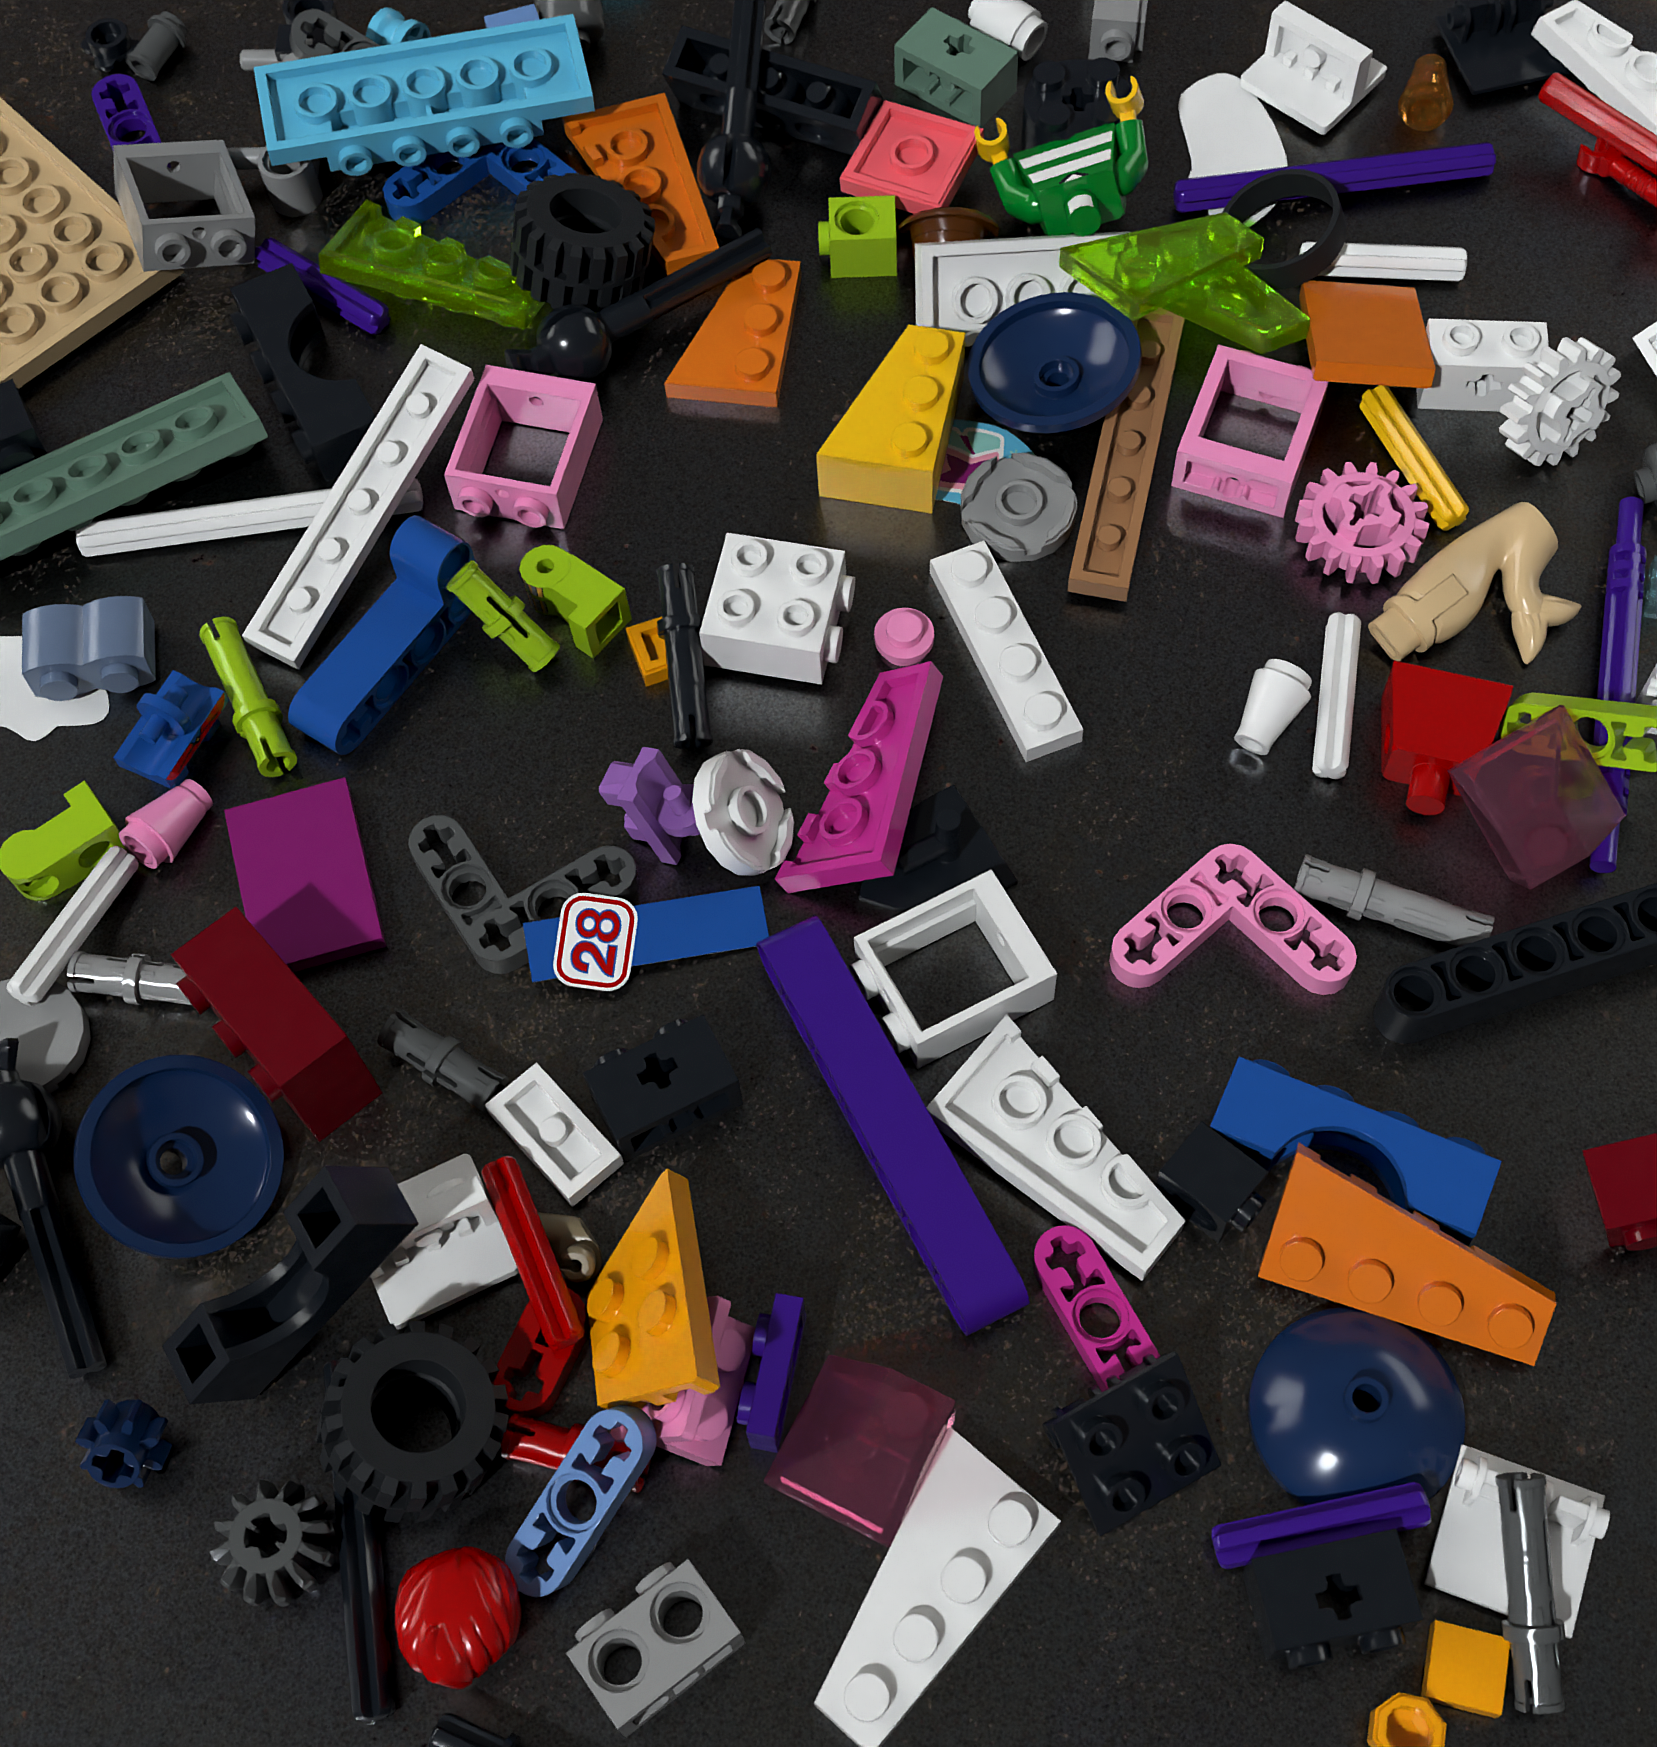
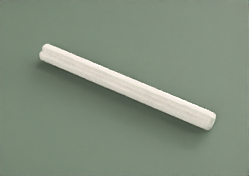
[75,478,423,557]

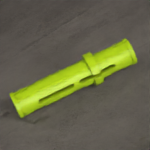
[199,616,298,777]

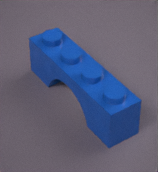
[1210,1056,1502,1246]

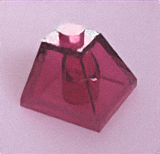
[1447,705,1626,890]
[764,1355,956,1548]

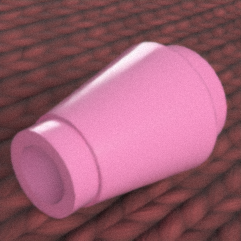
[119,779,213,869]

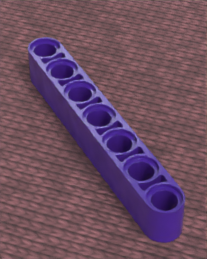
[756,915,1030,1336]

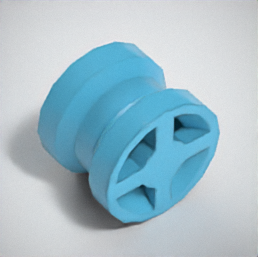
[365,7,431,46]

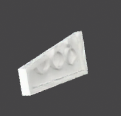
[1531,0,1657,135]
[915,231,1137,347]

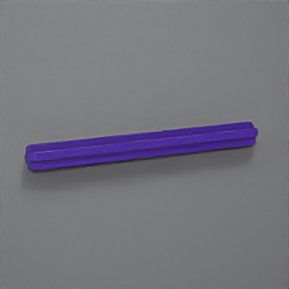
[1173,142,1496,213]

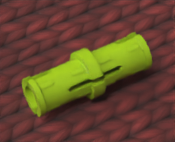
[446,560,560,672]

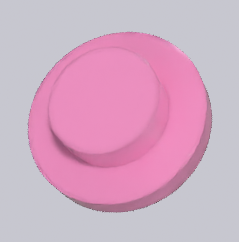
[874,608,934,666]

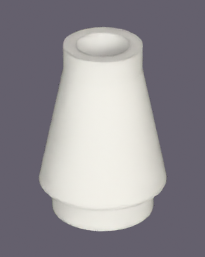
[1234,659,1312,755]

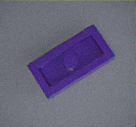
[737,1293,806,1453]

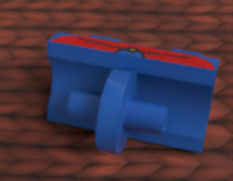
[113,670,229,789]

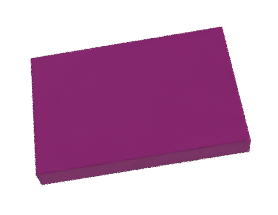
[224,777,387,973]

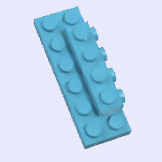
[254,14,595,176]

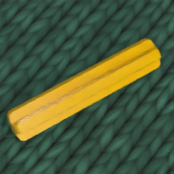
[1359,385,1469,531]

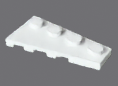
[926,1014,1185,1281]
[814,1426,1061,1747]

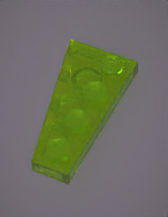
[319,199,545,330]

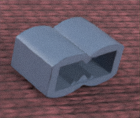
[22,596,156,701]

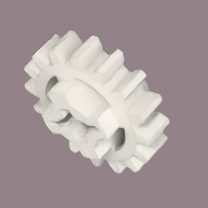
[1499,337,1621,466]

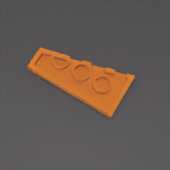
[562,93,719,276]
[1258,1143,1557,1366]

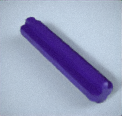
[254,238,391,335]
[1212,1482,1431,1569]

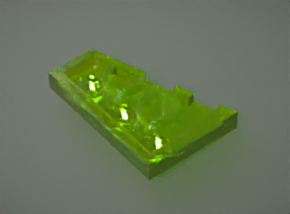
[1059,212,1264,321]
[1113,236,1311,354]

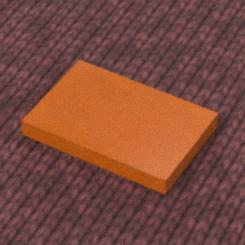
[1299,280,1436,389]

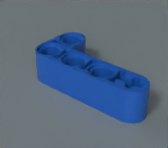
[288,515,476,755]

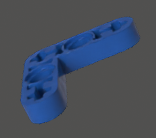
[383,138,577,226]

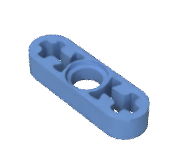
[505,1405,657,1597]

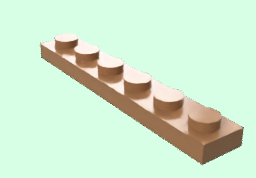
[1067,301,1186,602]

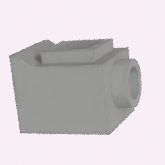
[1089,0,1148,63]

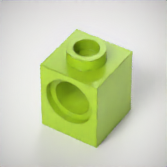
[818,195,897,278]

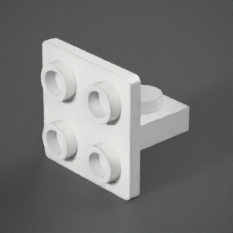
[1240,0,1387,135]
[370,1154,519,1329]

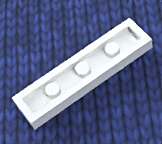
[930,541,1083,762]

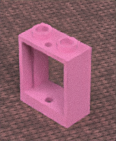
[1171,344,1329,518]
[444,365,603,529]

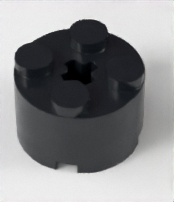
[1021,57,1131,151]

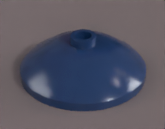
[968,292,1142,433]
[74,1055,284,1259]
[1248,1307,1465,1506]

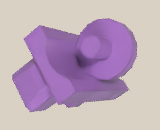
[599,747,700,865]

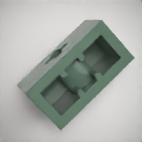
[894,7,1018,128]

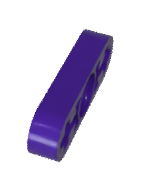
[91,74,172,168]

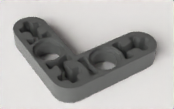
[408,815,639,974]

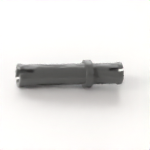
[1495,1472,1566,1714]

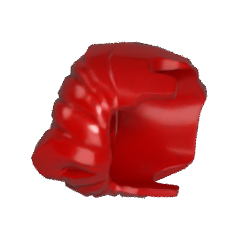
[395,1546,521,1689]

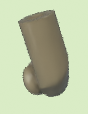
[538,1212,602,1283]

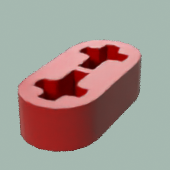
[493,1288,590,1419]

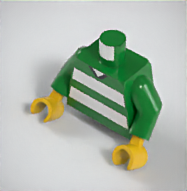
[974,76,1148,236]

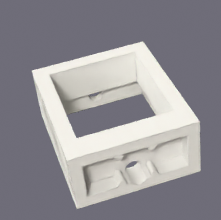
[849,869,1057,1069]

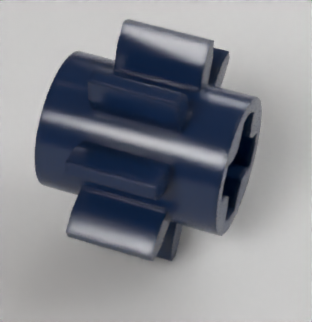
[75,1399,172,1488]

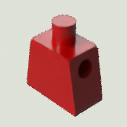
[1381,660,1513,815]

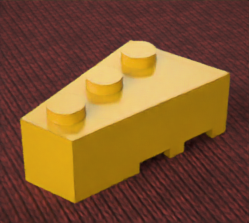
[816,325,965,514]

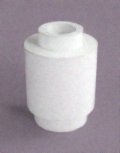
[968,0,1048,61]

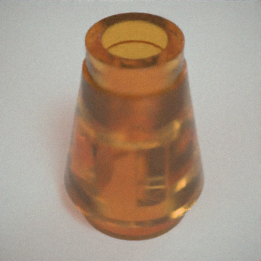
[1398,54,1453,131]

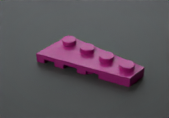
[775,661,943,893]

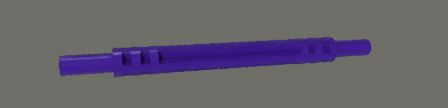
[1587,497,1647,873]

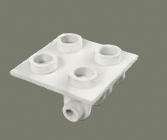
[1424,1444,1610,1639]

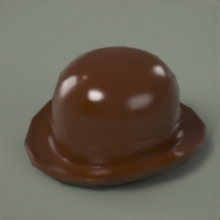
[899,207,999,262]

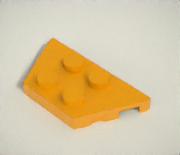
[586,1168,720,1409]

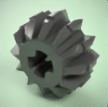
[209,1479,337,1607]

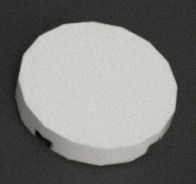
[692,749,794,876]

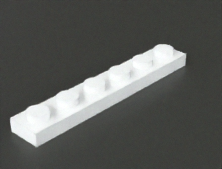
[242,344,474,670]

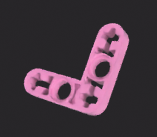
[1109,844,1357,995]

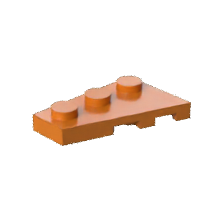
[664,259,802,407]

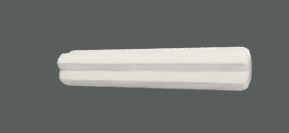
[1299,241,1467,282]
[1312,612,1361,779]
[6,846,139,1006]

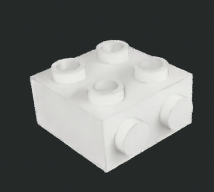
[699,533,855,685]

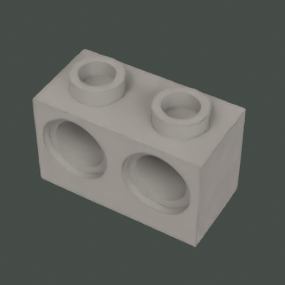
[566,1559,746,1737]

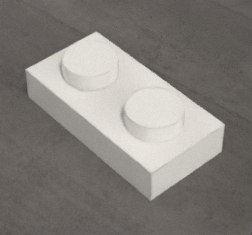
[485,1062,624,1207]

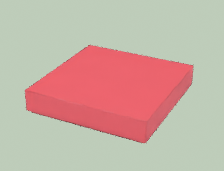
[839,100,984,214]

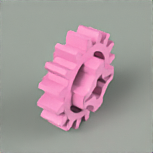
[1295,462,1429,584]

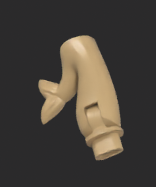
[1368,502,1582,664]

